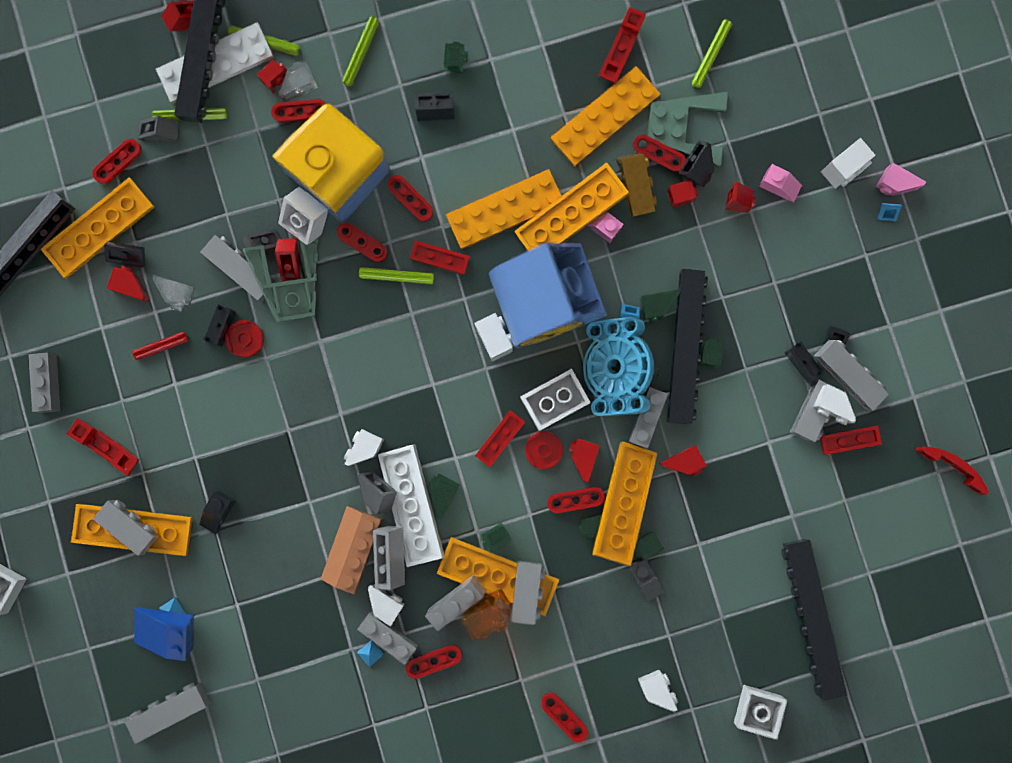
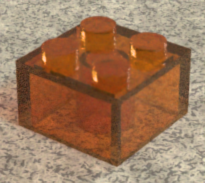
[461,588,512,641]

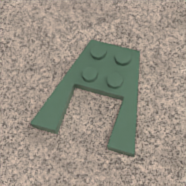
[647,92,728,167]
[243,238,318,322]

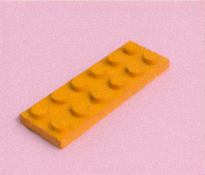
[550,66,660,167]
[514,163,630,251]
[446,169,561,250]
[41,177,155,279]
[592,441,657,566]
[71,504,193,556]
[437,537,559,616]

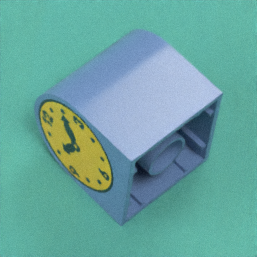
[488,243,607,348]

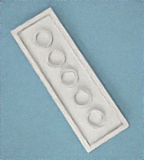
[156,22,274,104]
[378,444,445,567]

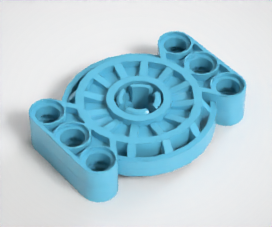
[583,317,654,417]

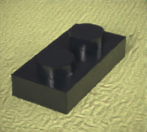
[104,242,145,268]

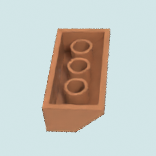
[321,506,383,594]

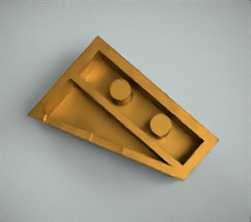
[615,153,657,217]

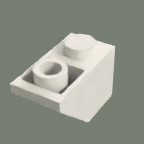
[813,384,856,425]
[344,429,384,466]
[368,583,405,626]
[638,670,678,712]

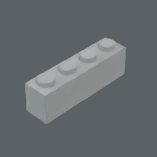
[200,235,274,303]
[813,340,889,411]
[125,682,211,744]

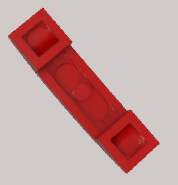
[599,7,646,84]
[67,418,139,476]
[915,447,989,495]

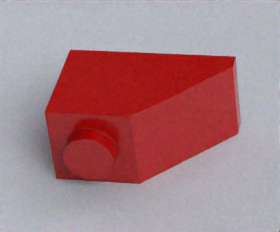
[161,0,194,31]
[725,182,756,213]
[275,238,300,282]
[107,266,150,303]
[569,438,600,483]
[659,445,707,476]

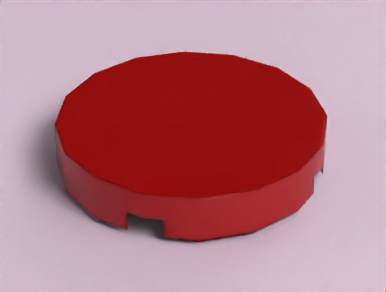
[225,320,264,358]
[525,431,563,469]

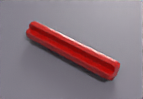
[132,332,188,360]

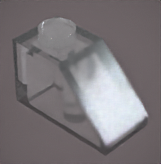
[279,61,318,102]
[153,275,195,312]

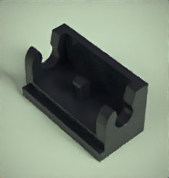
[415,91,455,121]
[203,304,236,347]
[784,341,824,383]

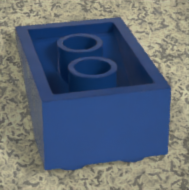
[134,607,194,661]

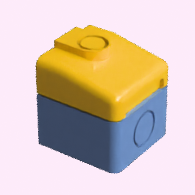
[273,104,390,223]

